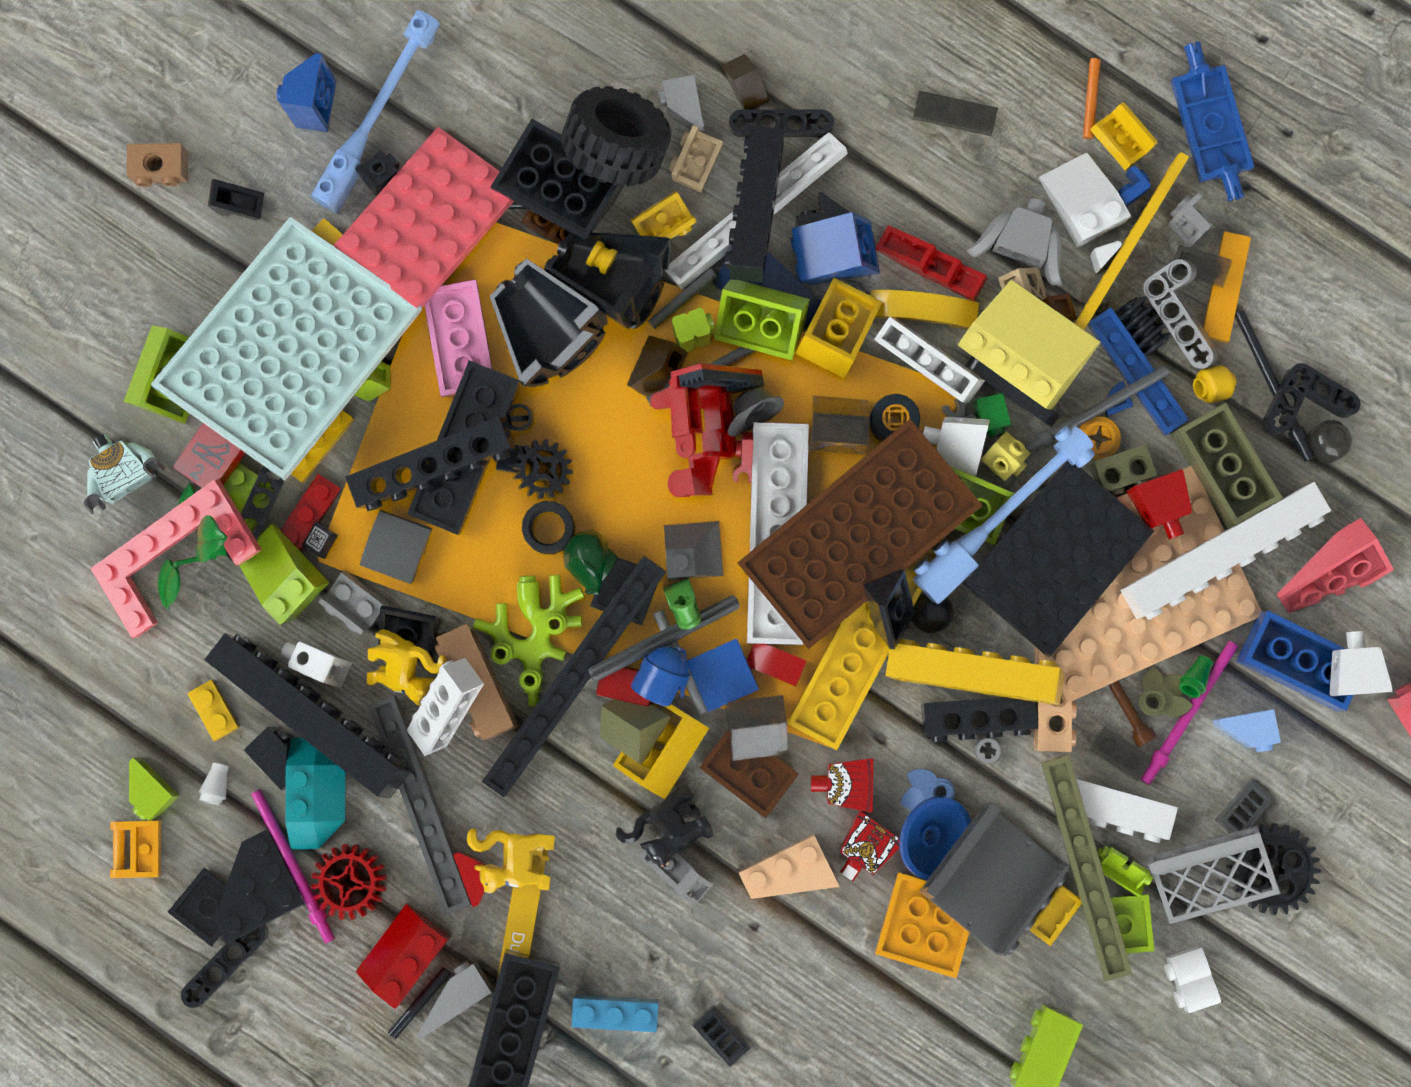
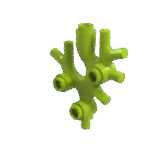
[473,575,585,706]

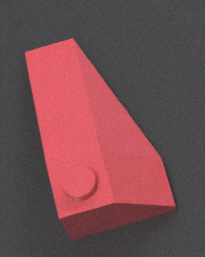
[1276,518,1394,613]

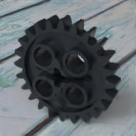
[1227,823,1322,915]

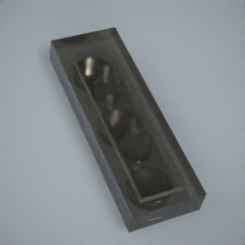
[913,90,998,136]

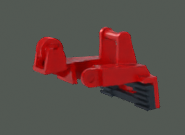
[650,363,764,497]

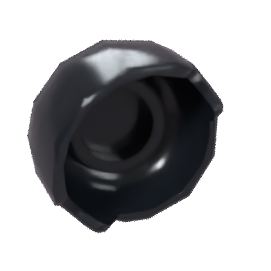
[911,593,954,634]

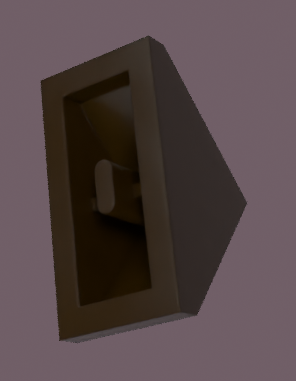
[721,54,769,110]

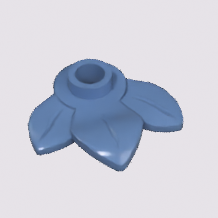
[900,769,955,810]

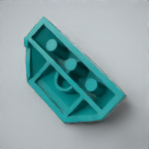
[285,737,346,849]

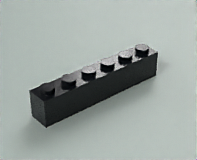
[725,126,784,283]

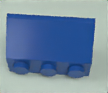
[277,53,337,132]

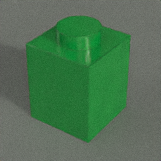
[973,393,1011,438]

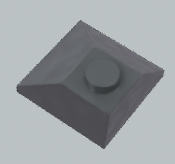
[664,521,723,581]

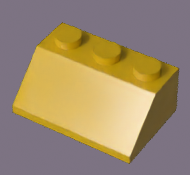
[613,702,709,799]

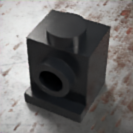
[355,150,400,196]

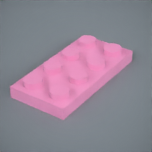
[425,280,493,398]

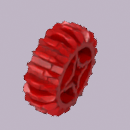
[311,844,387,920]

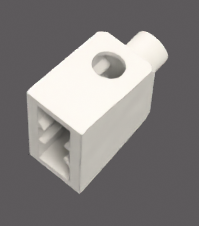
[923,417,990,476]
[1330,631,1393,696]
[281,641,352,688]

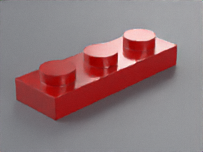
[280,474,342,552]

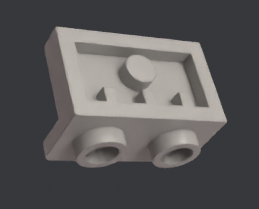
[1167,192,1211,248]
[318,570,389,635]

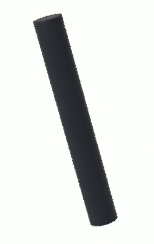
[388,967,451,1039]

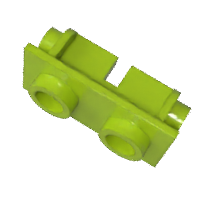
[1098,845,1154,897]

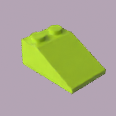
[239,523,330,625]

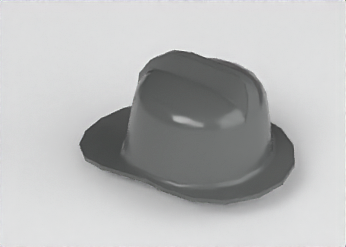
[728,387,784,437]

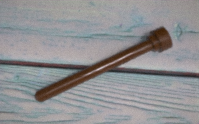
[1108,681,1157,747]

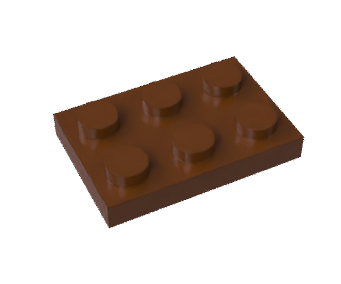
[699,723,799,819]

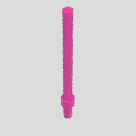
[1140,641,1238,786]
[251,789,335,944]

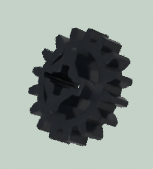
[512,439,573,500]

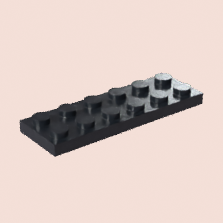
[407,360,521,535]

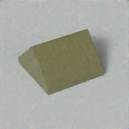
[600,699,671,764]

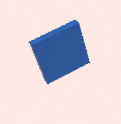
[687,638,760,712]

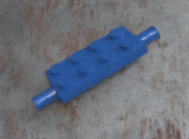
[1171,41,1254,202]

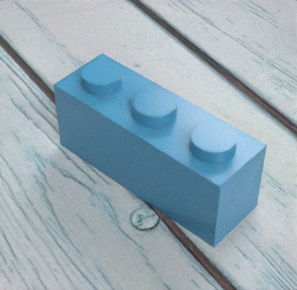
[571,994,659,1032]

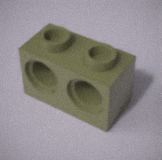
[1089,444,1157,497]

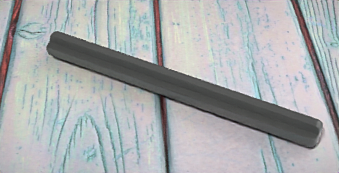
[588,595,740,682]

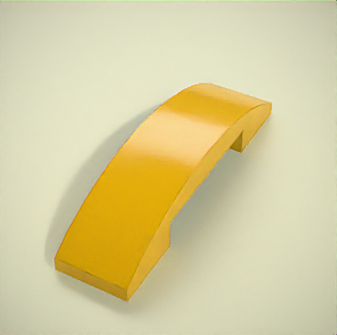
[870,290,979,330]

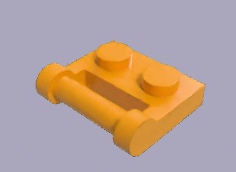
[110,820,161,878]

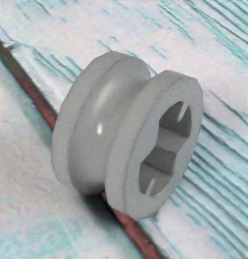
[974,738,1001,763]

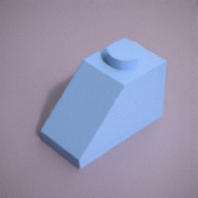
[1213,710,1281,752]

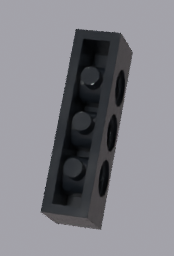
[921,697,1038,742]

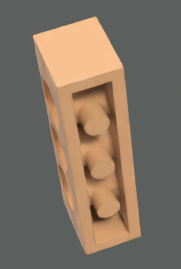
[1034,647,1077,752]

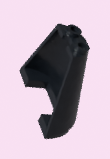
[544,232,671,329]
[490,258,608,387]

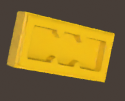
[1029,885,1081,946]

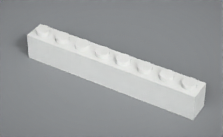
[1120,482,1331,620]

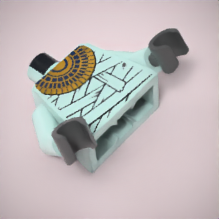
[84,434,165,514]

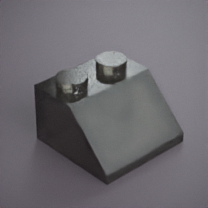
[725,695,788,761]

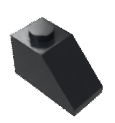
[244,727,290,791]

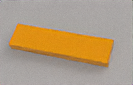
[1203,231,1251,343]

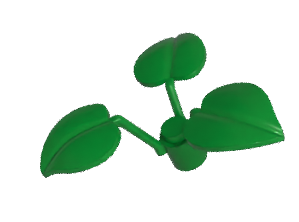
[157,483,228,610]

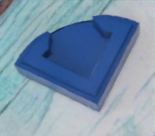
[1105,381,1134,417]

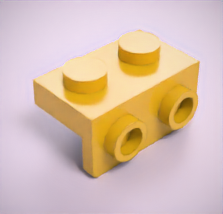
[1090,102,1158,170]
[630,191,697,239]

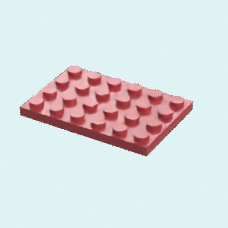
[333,127,514,309]

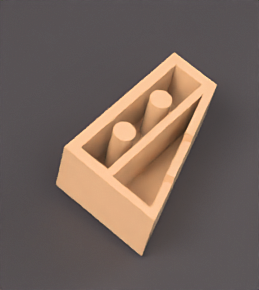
[738,834,840,899]

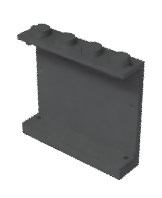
[919,802,1071,956]

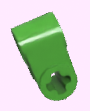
[663,578,701,629]

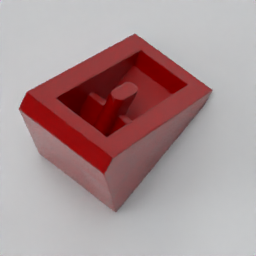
[453,851,489,908]

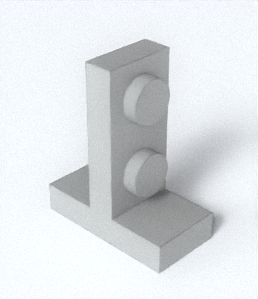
[640,836,714,905]

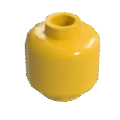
[1193,365,1236,403]

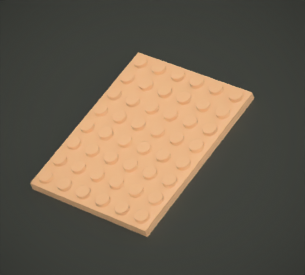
[1042,466,1262,704]

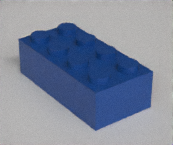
[1236,610,1354,711]

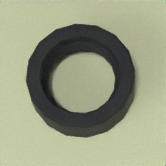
[522,501,575,555]

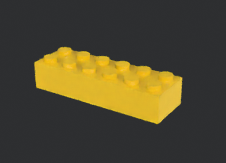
[885,639,1065,705]

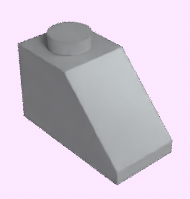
[658,75,704,133]

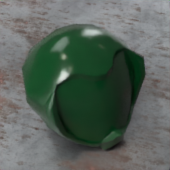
[563,529,617,595]

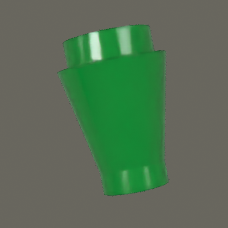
[1179,655,1213,698]

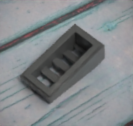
[1215,779,1274,833]

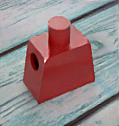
[1126,469,1192,540]

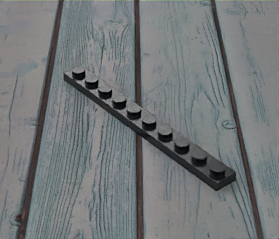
[482,555,667,798]

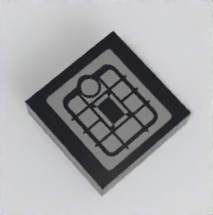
[302,521,338,559]

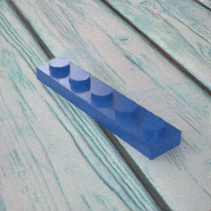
[1087,308,1189,436]

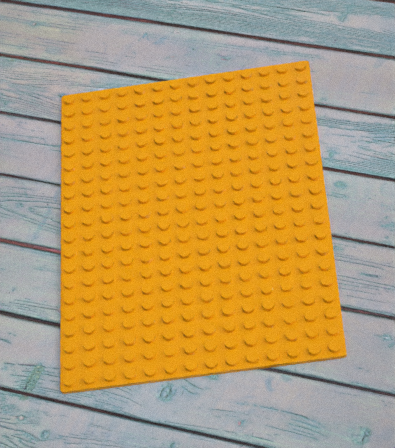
[318,223,956,747]

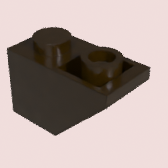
[627,335,688,396]

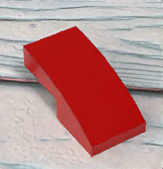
[747,644,807,687]

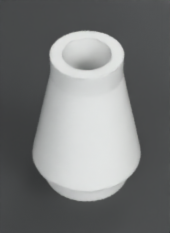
[198,763,229,806]

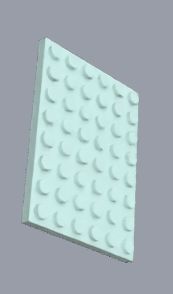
[151,217,422,481]

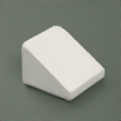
[1090,241,1122,274]

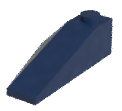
[712,252,821,329]

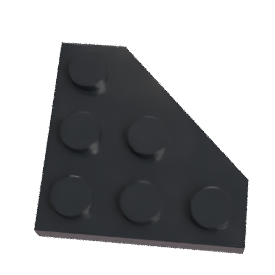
[214,829,305,944]

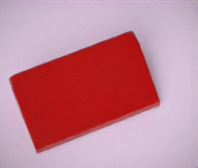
[596,667,651,706]

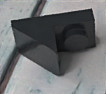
[208,179,264,220]
[795,191,850,227]

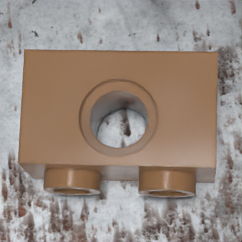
[127,143,188,187]

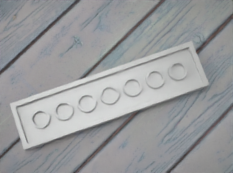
[747,422,809,645]

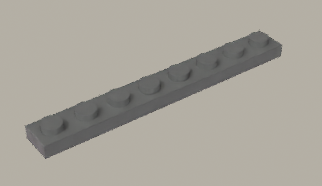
[368,695,471,915]

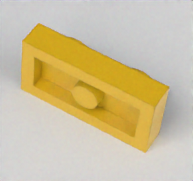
[187,679,240,741]

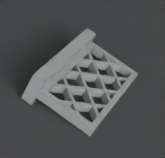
[1148,825,1280,924]

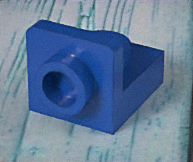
[1118,165,1151,207]

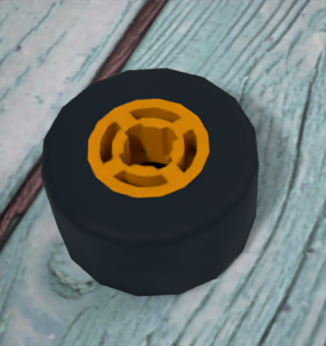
[869,394,921,442]

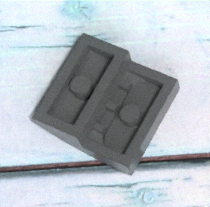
[359,510,432,584]

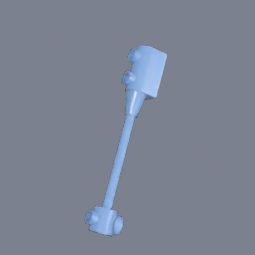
[310,10,440,214]
[913,426,1095,604]

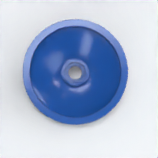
[899,796,971,880]

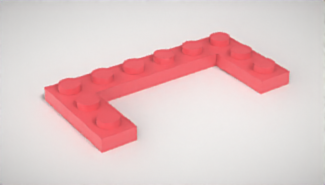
[91,479,262,638]

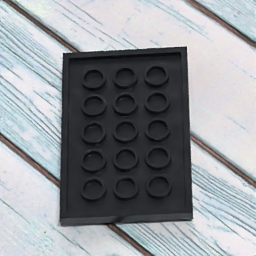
[963,461,1154,657]

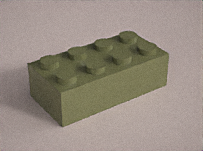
[1171,403,1283,529]

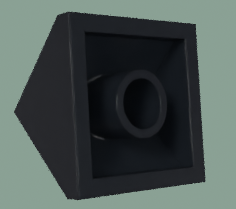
[863,569,915,649]
[378,605,441,658]

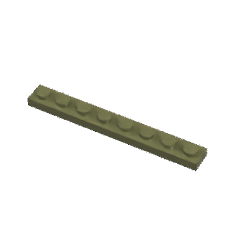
[1041,754,1132,982]

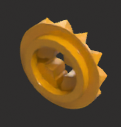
[1079,416,1121,460]

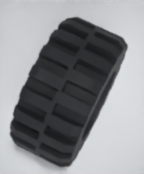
[561,86,671,187]

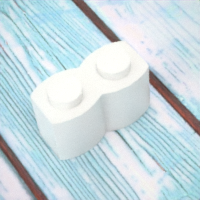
[1164,946,1221,1013]

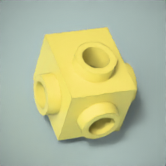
[981,431,1031,481]

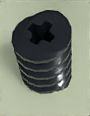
[1114,296,1172,357]

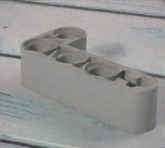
[1144,259,1218,369]

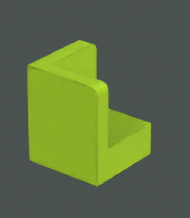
[354,362,391,401]

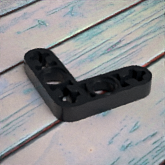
[1263,363,1361,436]

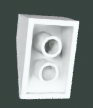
[1039,153,1131,248]

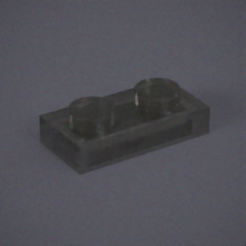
[1173,245,1232,288]
[1088,727,1152,781]

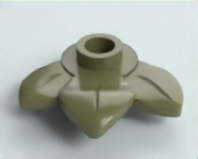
[1139,667,1192,718]

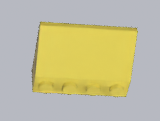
[958,280,1101,410]

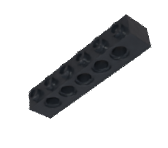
[345,416,516,512]

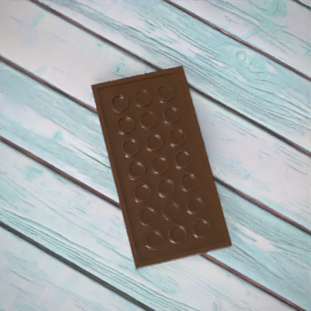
[737,419,983,649]

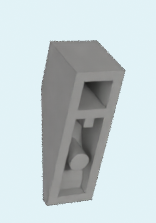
[417,961,494,1040]

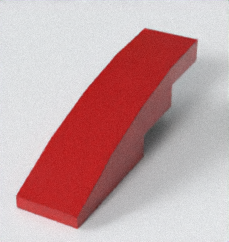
[875,225,988,302]

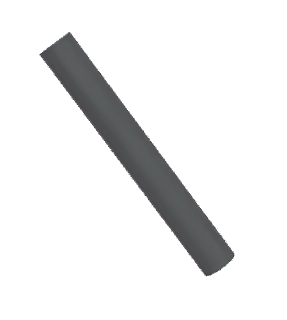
[648,269,717,329]

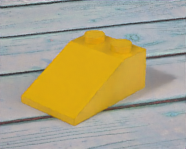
[795,278,882,378]

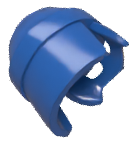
[630,646,690,706]

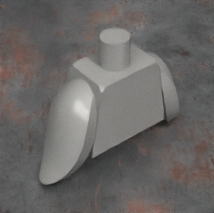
[966,198,1062,285]

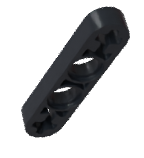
[729,109,834,137]
[965,356,1060,427]
[225,466,285,563]
[181,925,269,1008]

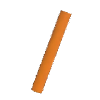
[1083,58,1101,140]

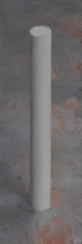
[653,610,708,715]

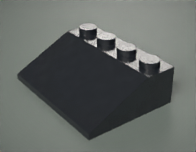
[490,119,625,241]

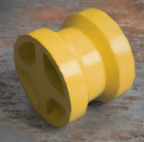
[586,241,618,275]

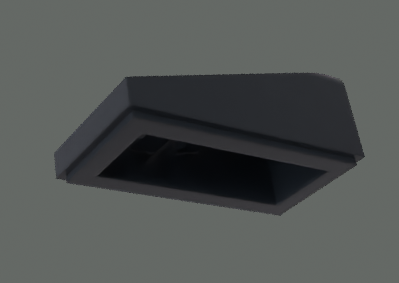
[692,1005,751,1067]

